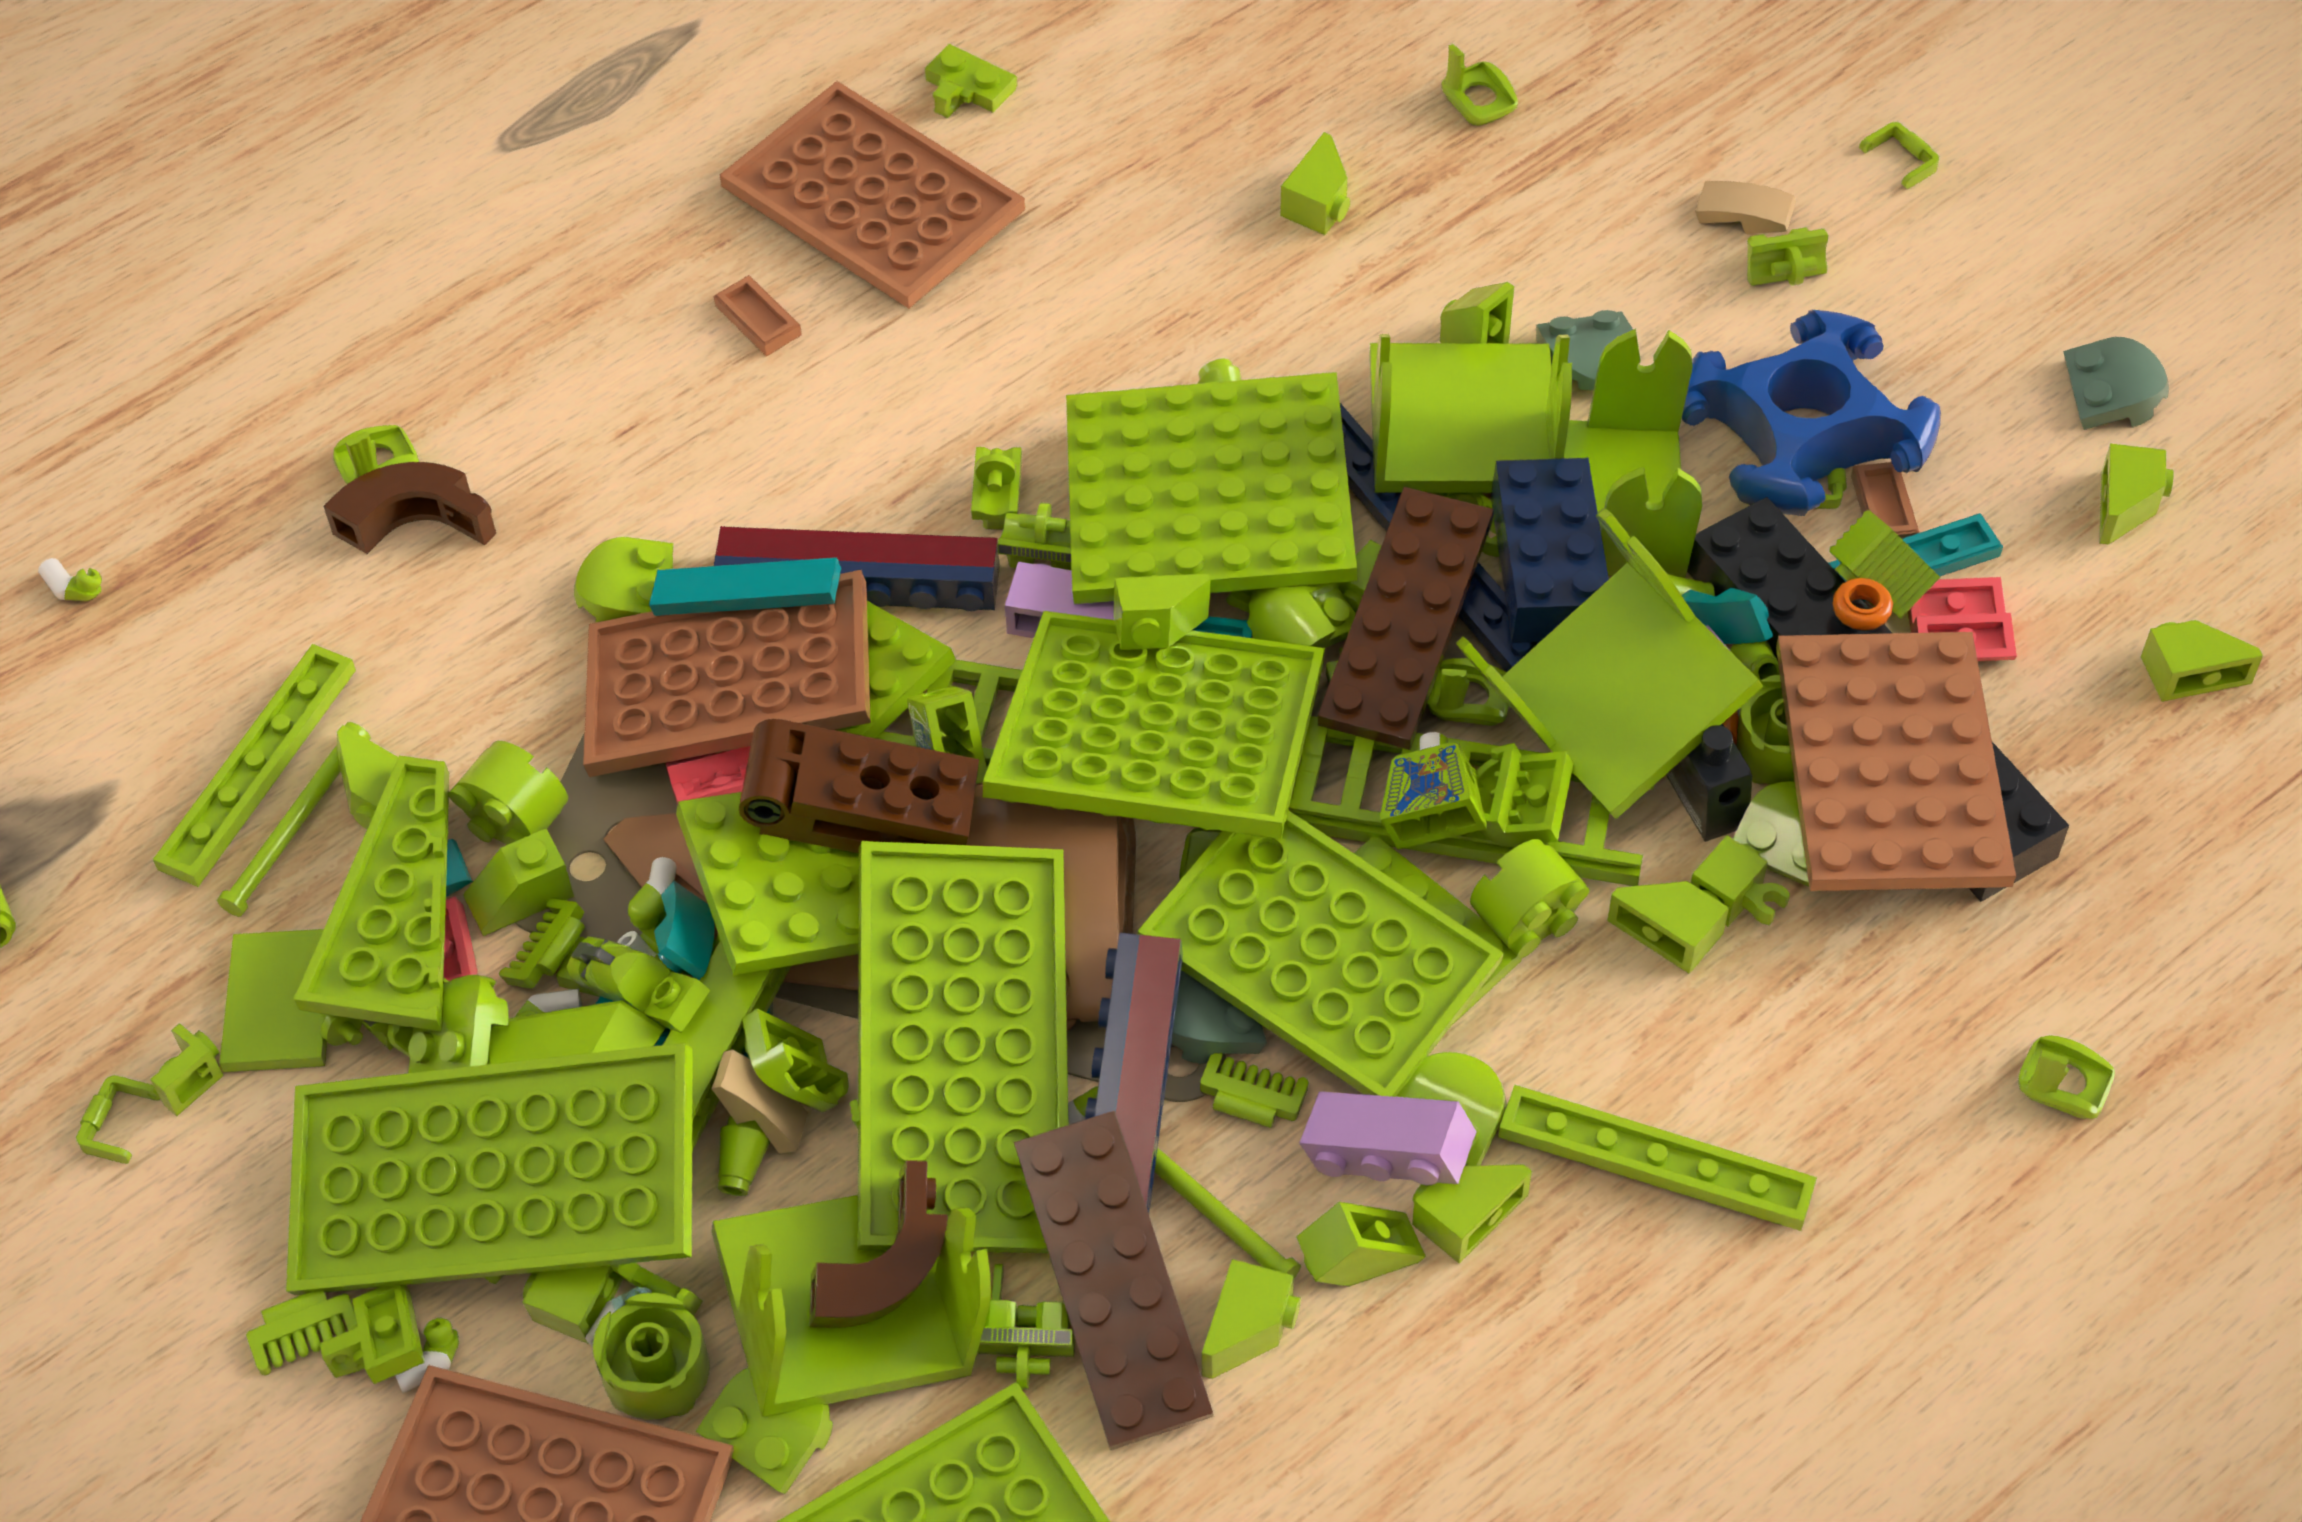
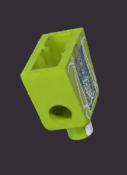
[907,686,987,784]

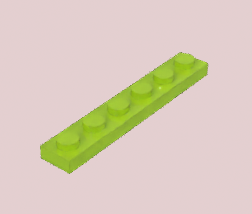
[153,644,356,887]
[1498,1085,1817,1231]

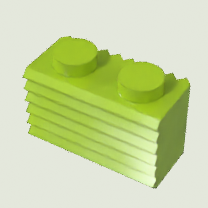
[1829,510,1940,619]

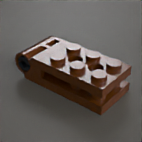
[739,719,979,854]

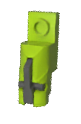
[567,937,710,1033]

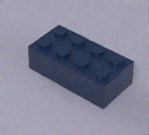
[1491,458,1609,643]

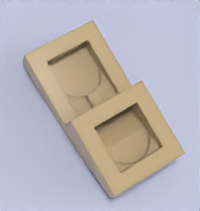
[1695,181,1796,234]
[712,1050,808,1154]

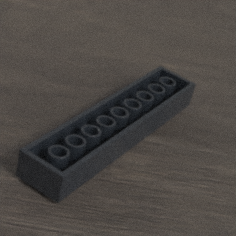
[1687,497,2069,902]

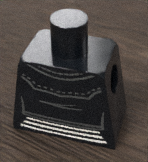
[1666,724,1752,842]

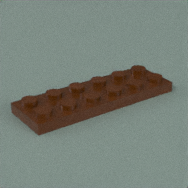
[1317,487,1494,750]
[1014,1110,1214,1450]

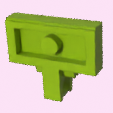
[925,44,1017,118]
[320,1285,425,1384]

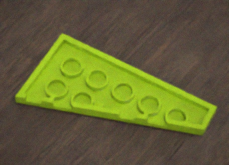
[294,755,450,1032]

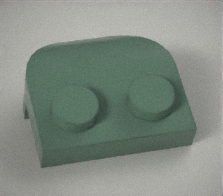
[1536,310,1633,390]
[2063,337,2169,430]
[1172,970,1267,1064]

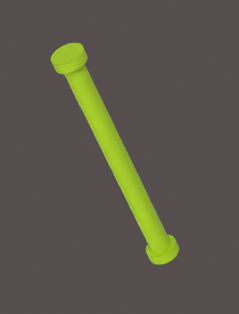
[217,722,371,917]
[1155,1148,1301,1278]

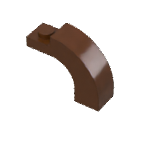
[323,462,497,554]
[809,1160,948,1328]

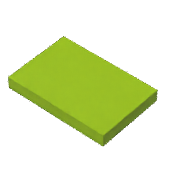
[219,929,327,1072]

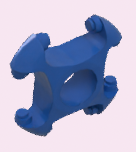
[1681,310,1941,516]

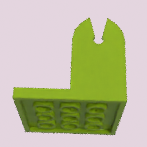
[1499,328,1702,578]
[1369,334,1572,493]
[1456,509,1763,819]
[711,1195,991,1417]

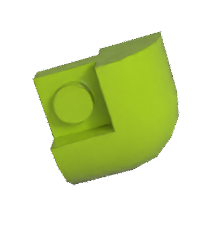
[1246,582,1356,648]

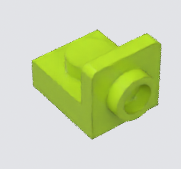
[150,1023,224,1116]

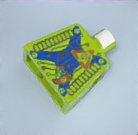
[1380,732,1487,849]

